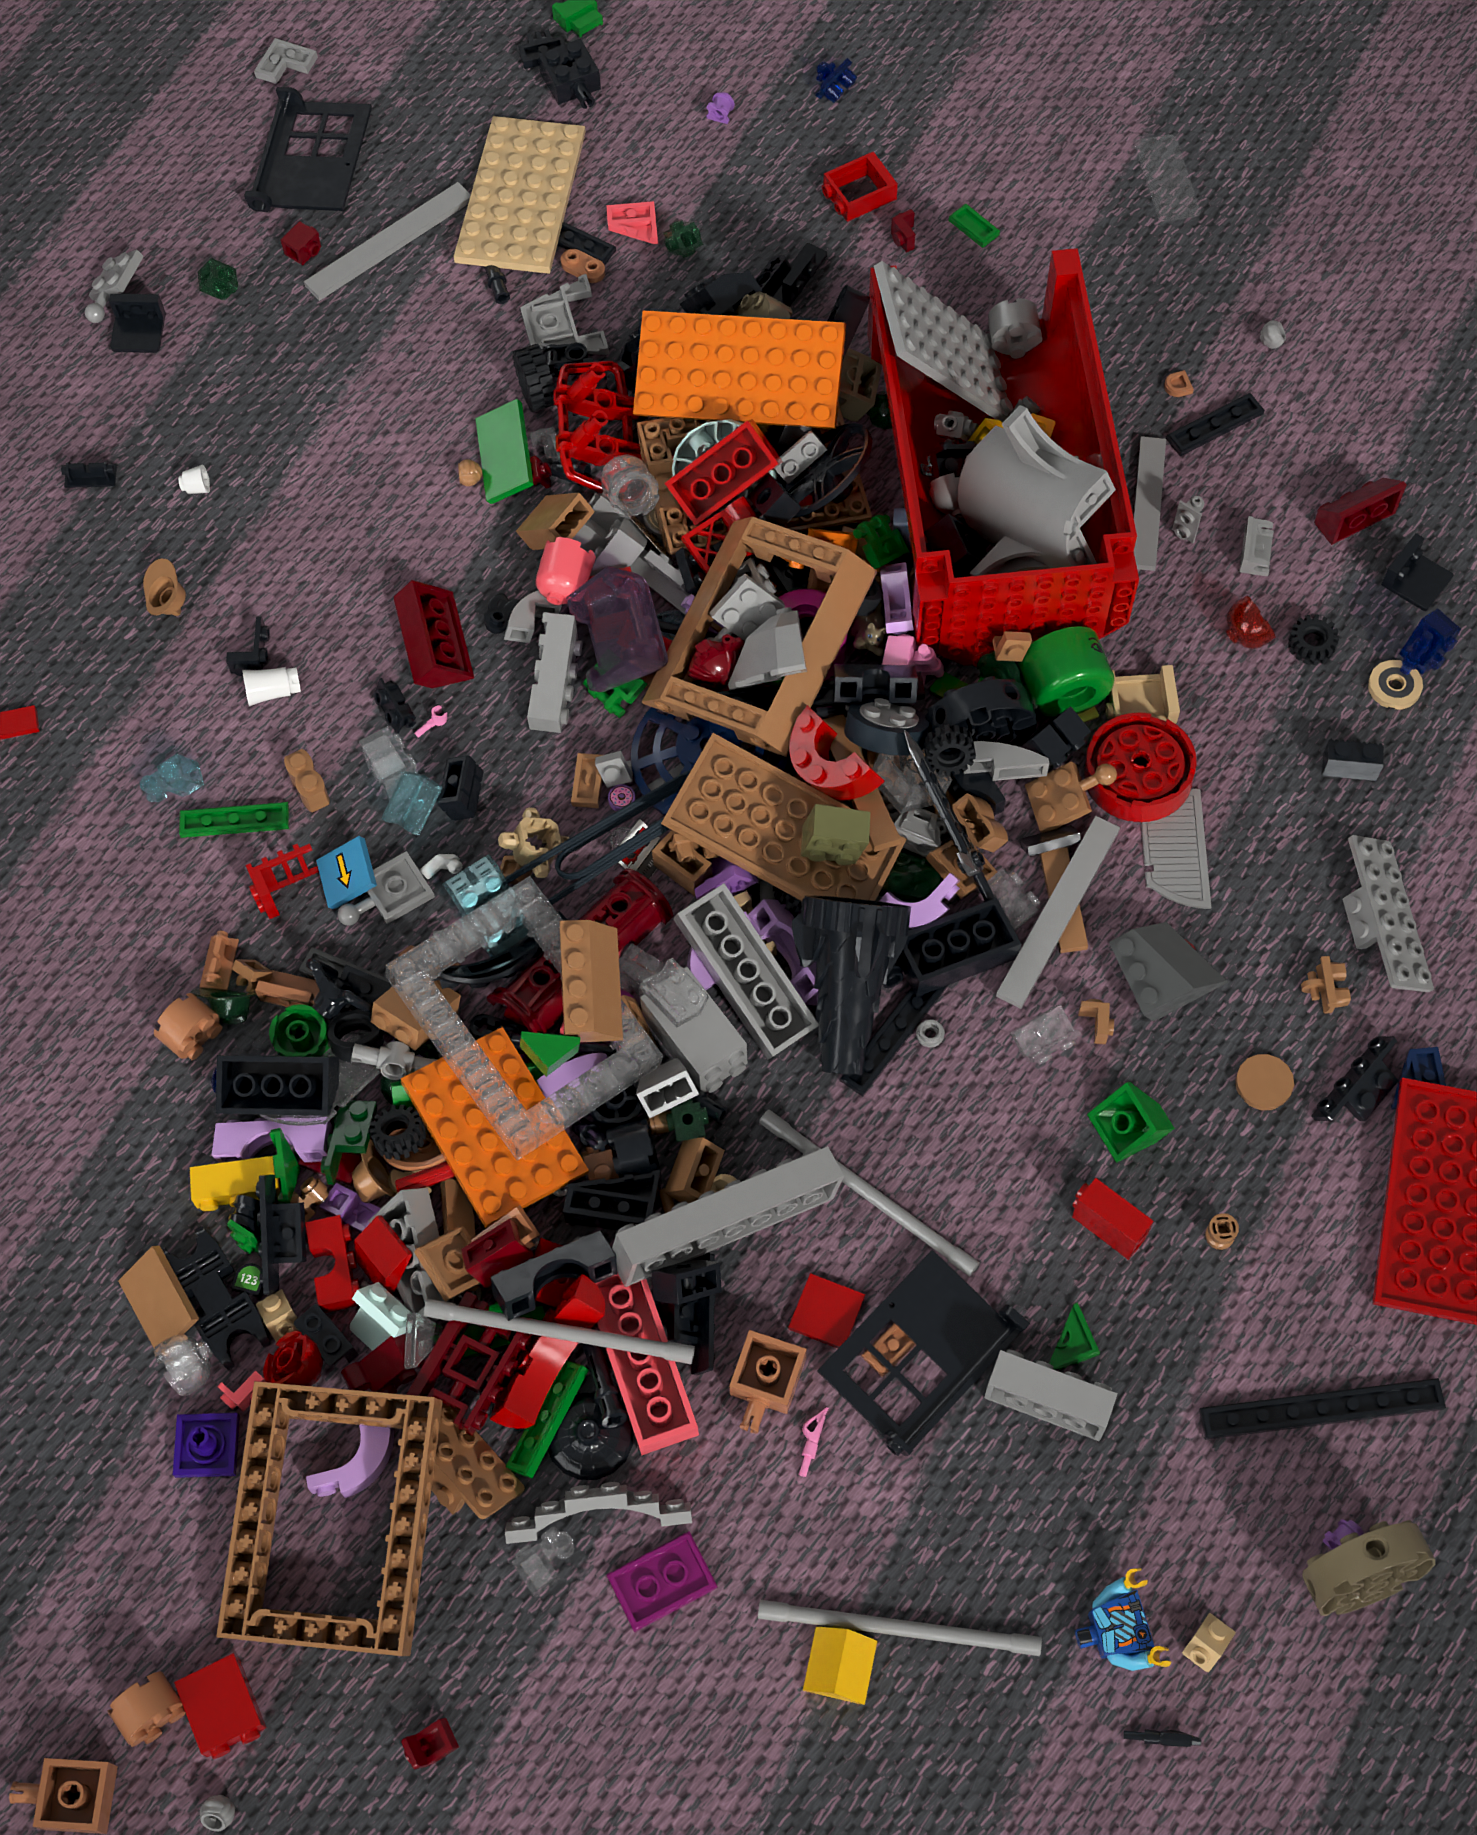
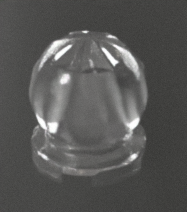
[601,454,660,519]

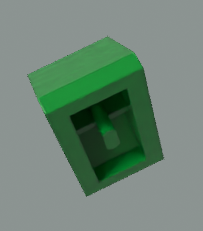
[520,1031,581,1077]

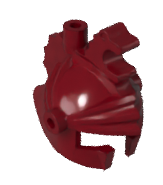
[688,634,745,692]

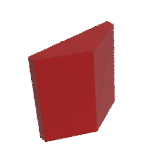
[354,1215,413,1295]

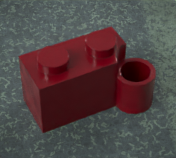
[341,1334,425,1394]

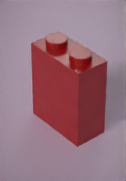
[1072,1178,1154,1260]
[174,1653,267,1759]

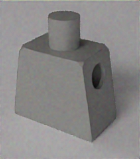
[636,1058,699,1118]

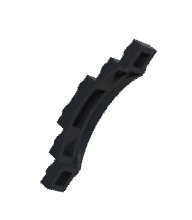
[402,911,568,989]

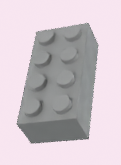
[984,1350,1118,1441]

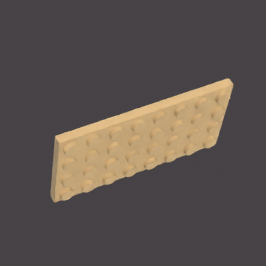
[454,116,586,274]

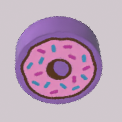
[608,785,635,811]

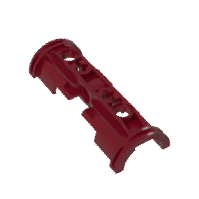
[486,868,674,1034]

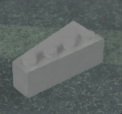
[527,612,582,733]
[368,1188,456,1323]

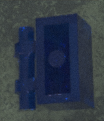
[1399,608,1461,675]

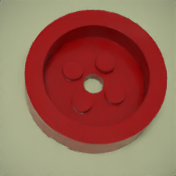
[1084,712,1196,822]

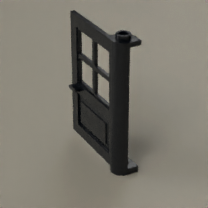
[244,87,372,212]
[817,1250,1030,1456]

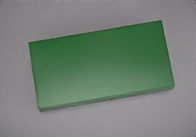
[948,204,1000,248]

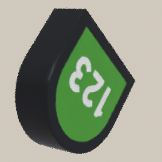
[231,1263,263,1297]

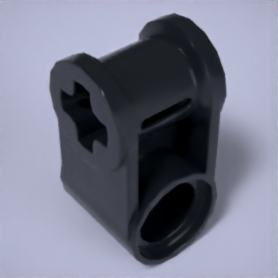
[542,342,588,377]

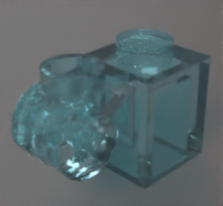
[140,753,204,802]

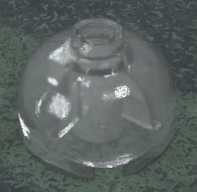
[154,1334,213,1397]

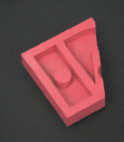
[606,201,658,244]

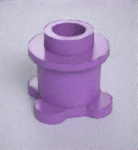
[707,92,735,124]
[1323,1519,1364,1550]

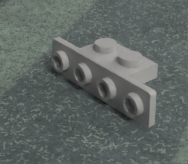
[630,549,691,616]

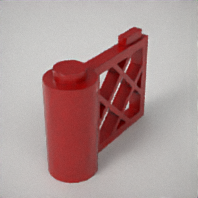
[681,496,760,574]

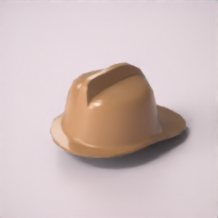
[143,558,186,616]
[352,1139,396,1203]

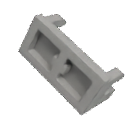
[1239,516,1274,576]

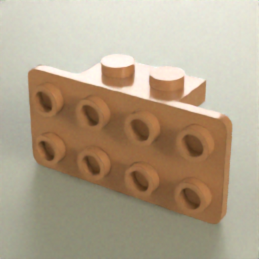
[431,1403,525,1519]

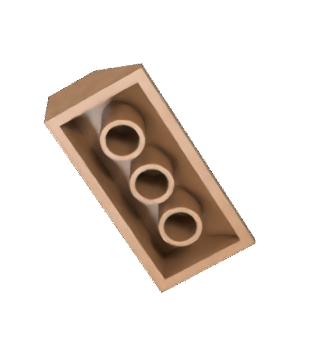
[559,920,623,1042]

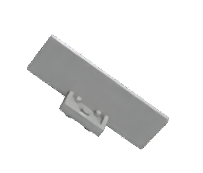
[1343,835,1434,992]

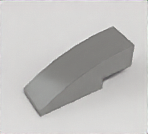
[964,741,1049,781]

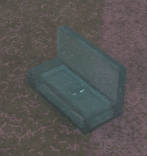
[382,771,442,835]

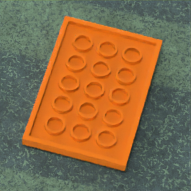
[401,1027,589,1228]

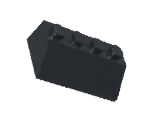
[216,1055,339,1116]

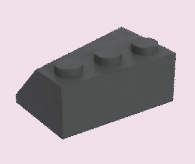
[1109,922,1228,1021]

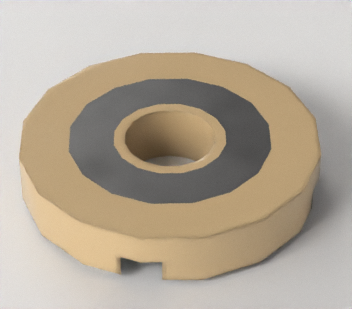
[1368,660,1423,710]

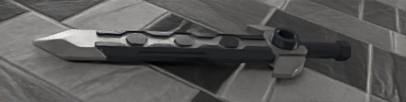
[904,730,997,902]

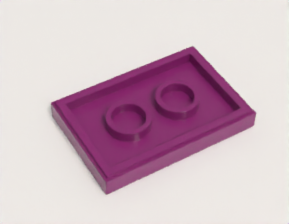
[606,1531,718,1633]

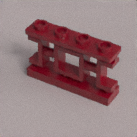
[406,1291,533,1436]

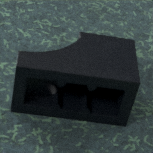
[948,769,1006,816]

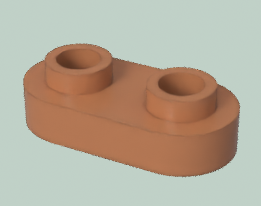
[561,249,605,283]

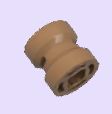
[1205,1213,1239,1250]

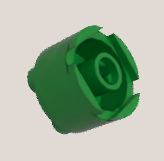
[269,1004,331,1056]

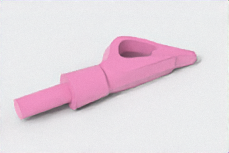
[799,1407,829,1477]

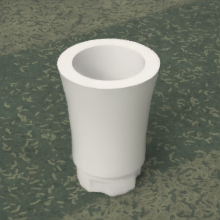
[242,667,301,706]

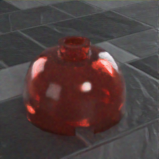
[1225,596,1276,649]

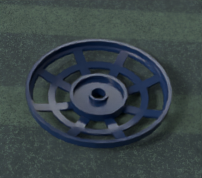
[631,680,790,816]

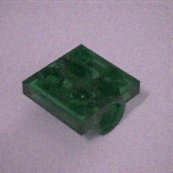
[879,852,941,903]

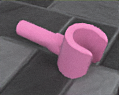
[414,705,447,738]

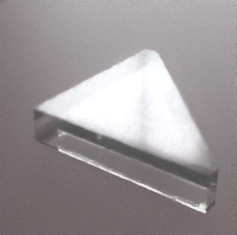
[404,1312,445,1369]

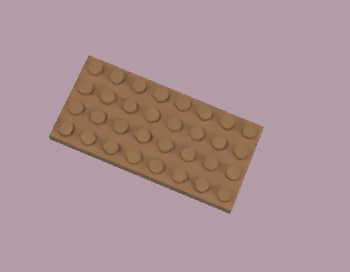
[661,733,907,901]

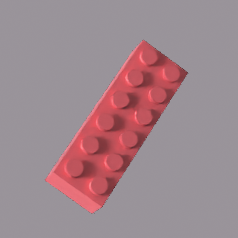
[595,1272,699,1456]

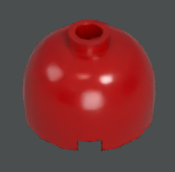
[263,1331,323,1386]

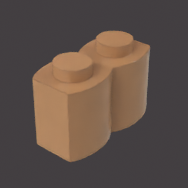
[284,749,330,812]
[952,793,1008,853]

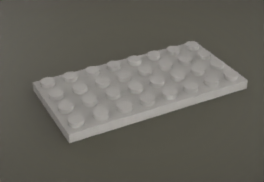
[874,261,1013,422]

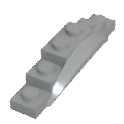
[505,1482,692,1544]

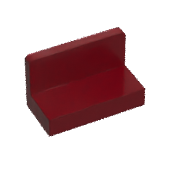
[461,1219,534,1287]

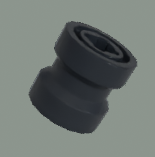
[226,1195,260,1234]

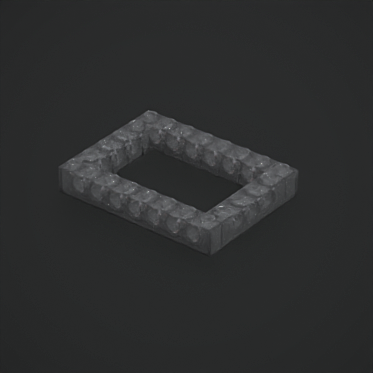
[386,876,663,1160]

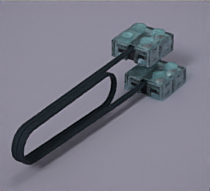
[442,770,691,958]

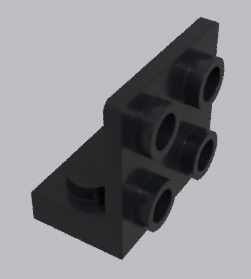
[1381,533,1454,612]

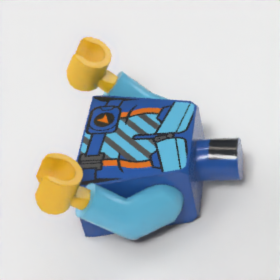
[1075,1568,1171,1671]

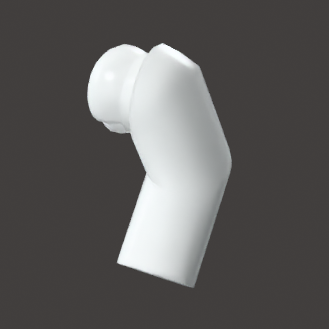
[420,854,463,879]

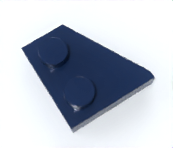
[1391,1047,1446,1110]

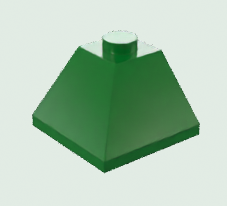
[1087,1082,1175,1163]

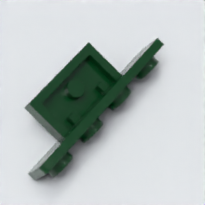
[321,1079,378,1185]

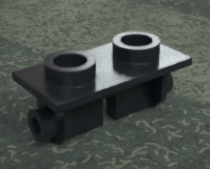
[61,461,117,488]
[374,678,416,734]

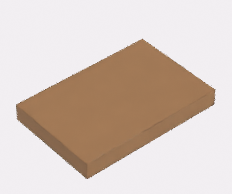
[118,1245,199,1354]

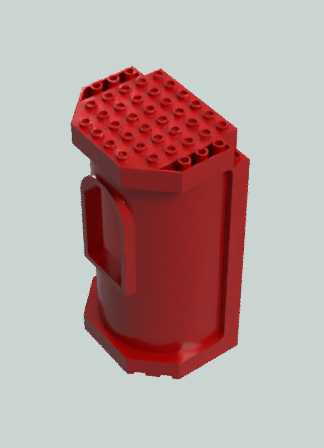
[867,248,1139,667]

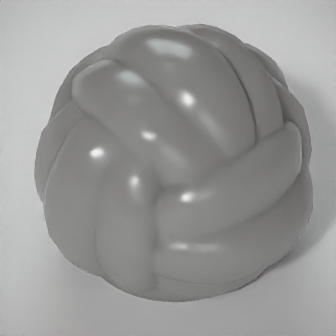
[1260,320,1286,349]
[200,1795,235,1831]

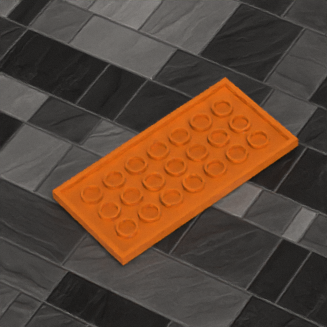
[633,310,846,429]

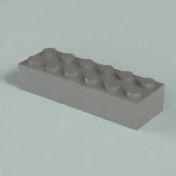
[673,883,819,1060]

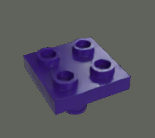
[173,1413,240,1478]

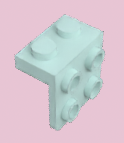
[350,1282,420,1351]

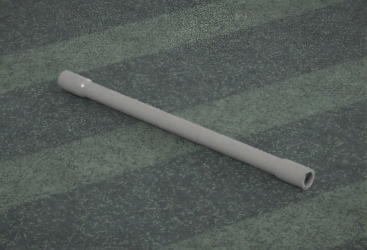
[759,1110,980,1277]
[423,1298,695,1364]
[758,1599,1042,1656]

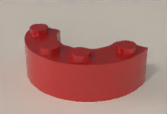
[789,705,885,800]

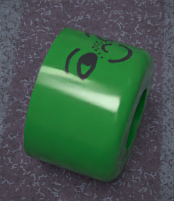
[1018,626,1115,718]

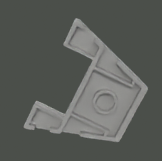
[520,274,609,355]

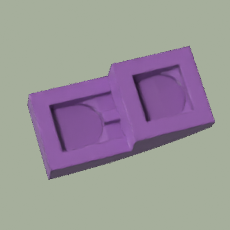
[319,1183,381,1233]

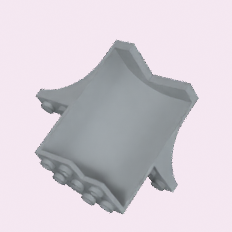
[957,405,1116,576]

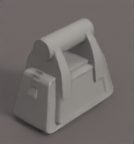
[893,803,941,857]

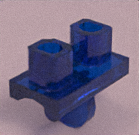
[815,58,858,103]

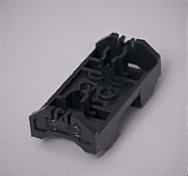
[617,269,763,393]

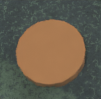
[1235,1054,1294,1110]

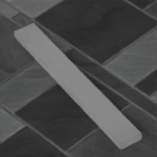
[304,182,471,301]
[996,816,1120,1009]

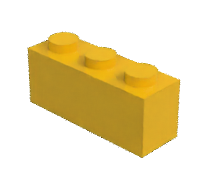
[190,1156,281,1211]

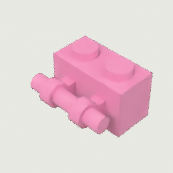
[882,634,944,684]

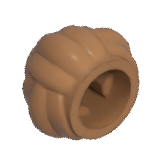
[458,459,482,486]

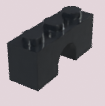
[833,664,918,703]

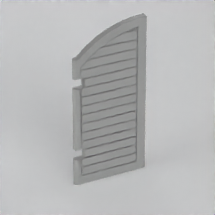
[1141,789,1212,909]

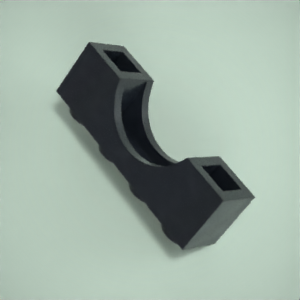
[490,1231,617,1321]

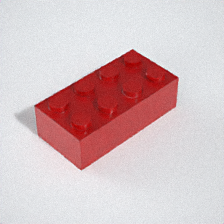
[665,419,783,526]

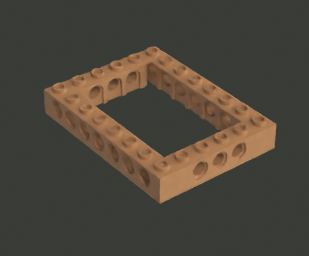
[216,1381,443,1656]

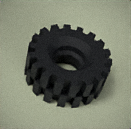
[512,344,555,412]

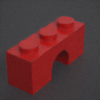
[305,1215,361,1313]

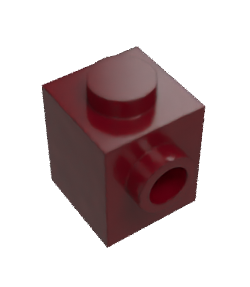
[281,221,321,265]

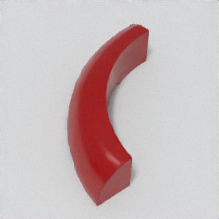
[489,1274,606,1429]

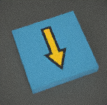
[316,836,377,909]

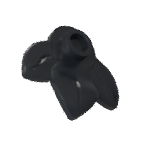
[484,593,520,634]

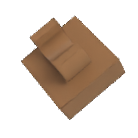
[232,959,273,992]

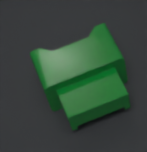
[552,0,603,38]

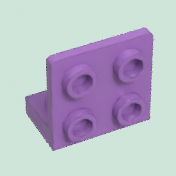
[694,856,758,899]

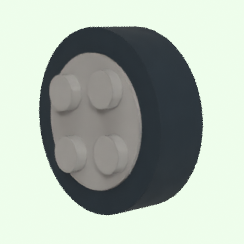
[844,698,929,769]

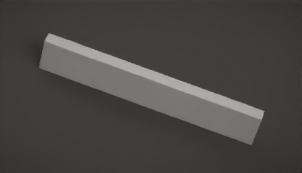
[1133,436,1166,571]

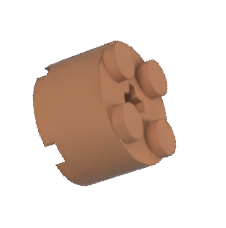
[154,993,222,1060]
[107,1671,186,1747]

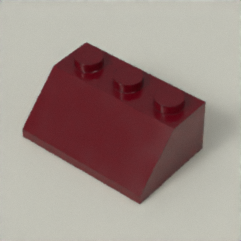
[1314,478,1407,545]

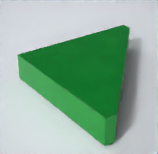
[269,1128,301,1203]
[1049,1302,1100,1371]

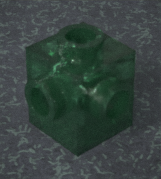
[663,219,704,258]
[198,258,238,300]
[666,1098,709,1142]

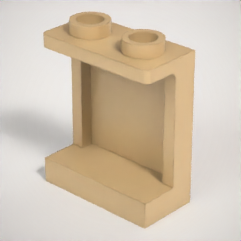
[1106,665,1180,724]

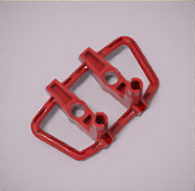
[553,361,642,500]

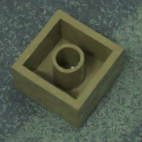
[801,804,871,865]

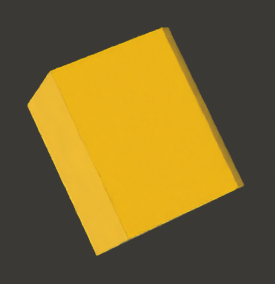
[803,1627,877,1705]

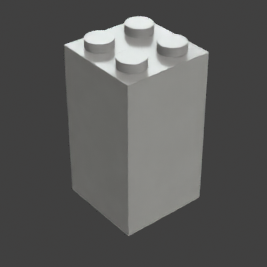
[640,967,748,1093]

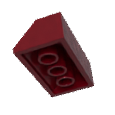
[393,580,474,688]

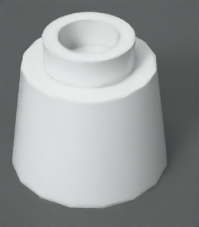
[178,465,210,494]

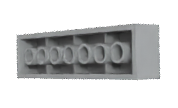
[612,1146,844,1287]

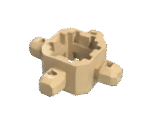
[498,807,569,878]

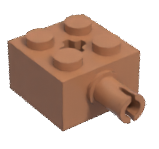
[729,1330,807,1434]
[9,1758,118,1834]

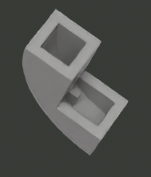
[504,591,562,643]

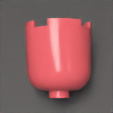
[536,537,596,605]

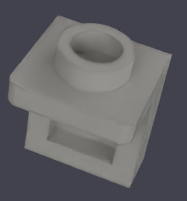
[595,751,633,788]

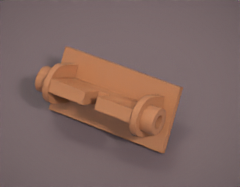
[200,931,239,991]

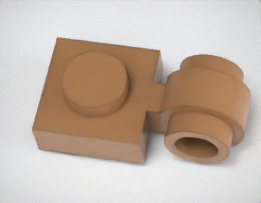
[290,1177,329,1222]

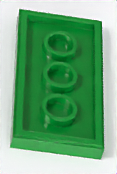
[475,399,534,504]

